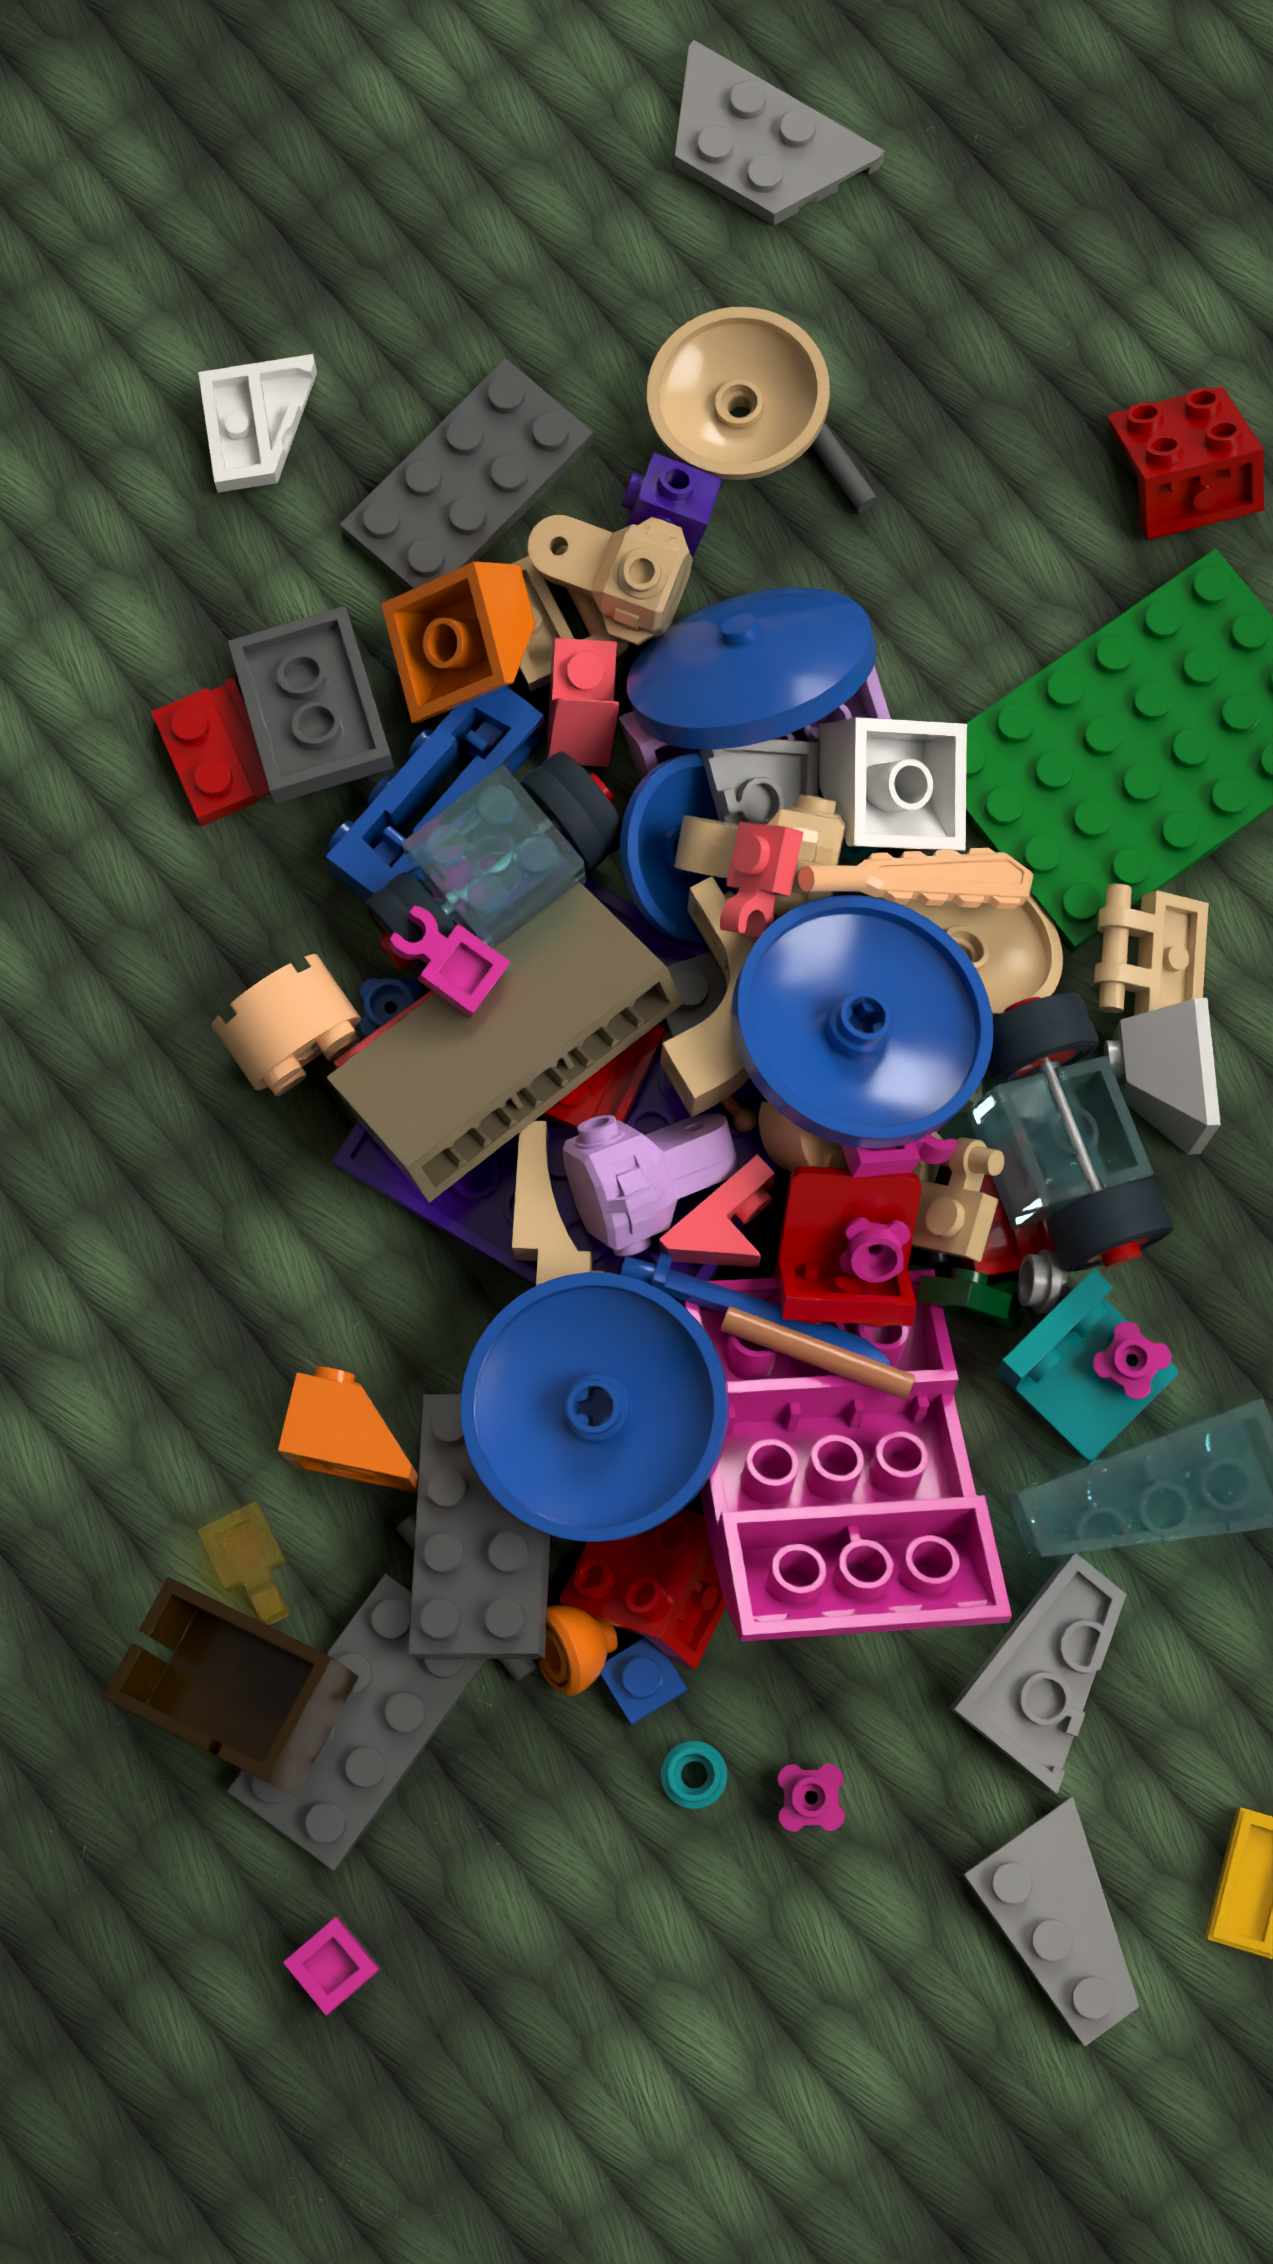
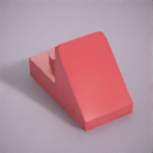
[546,638,619,767]
[659,1154,775,1268]

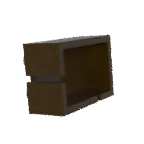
[103,1577,359,1798]

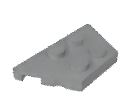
[675,40,885,226]

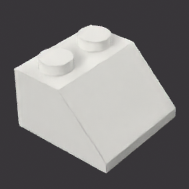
[819,717,967,851]

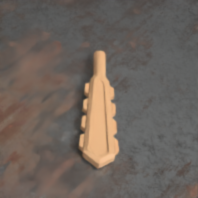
[798,848,1034,910]

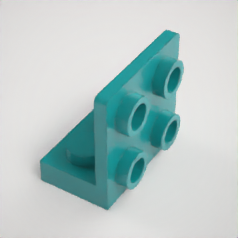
[995,1269,1178,1462]

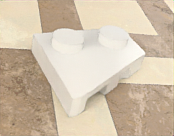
[198,354,317,493]

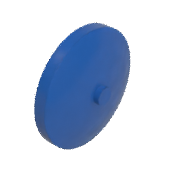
[627,587,877,750]
[731,895,994,1148]
[460,1272,730,1542]

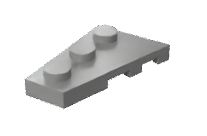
[700,739,819,922]
[949,1552,1127,1794]
[962,1796,1139,2047]

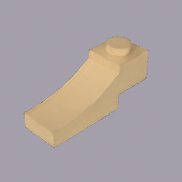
[512,1121,604,1286]

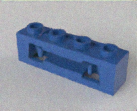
[326,686,547,902]

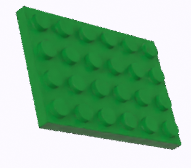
[966,548,1273,953]

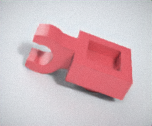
[720,822,804,939]

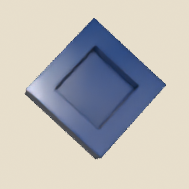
[600,1637,688,1726]

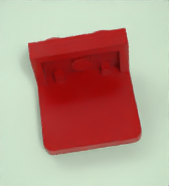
[774,1166,922,1328]

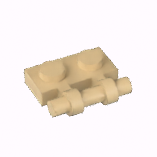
[1094,884,1209,1016]
[912,1132,1005,1262]

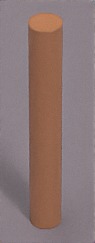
[721,1306,916,1400]

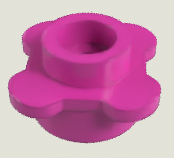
[839,1217,910,1283]
[1092,1322,1171,1400]
[778,1764,845,1832]

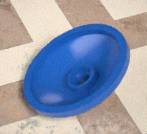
[620,754,738,944]

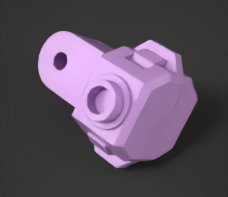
[563,1114,740,1256]

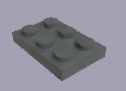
[228,606,395,804]

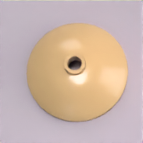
[647,307,830,480]
[903,893,1063,1018]

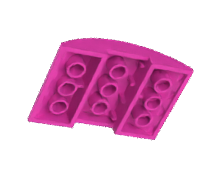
[680,1270,1012,1642]

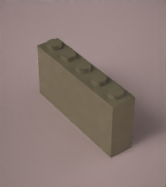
[327,882,684,1203]

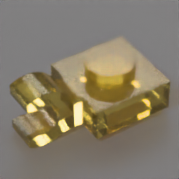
[197,1501,291,1626]

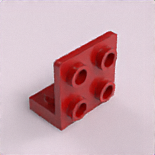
[1108,387,1264,540]
[559,1509,726,1669]

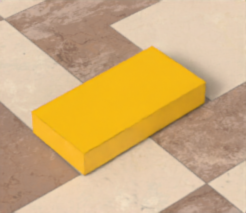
[1204,1807,1273,1959]

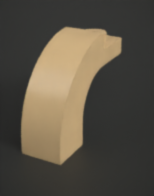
[660,876,758,1117]

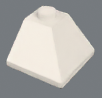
[1104,998,1221,1155]

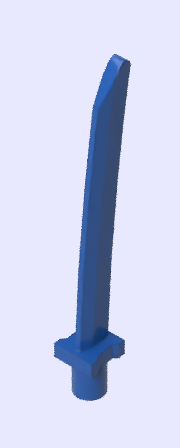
[620,1253,890,1366]

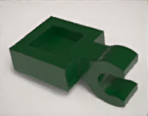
[916,1268,1020,1330]

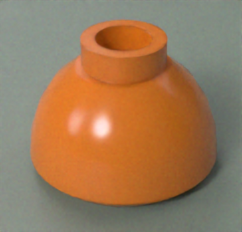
[536,1605,618,1697]

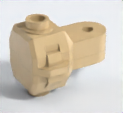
[528,515,693,646]
[674,794,845,921]

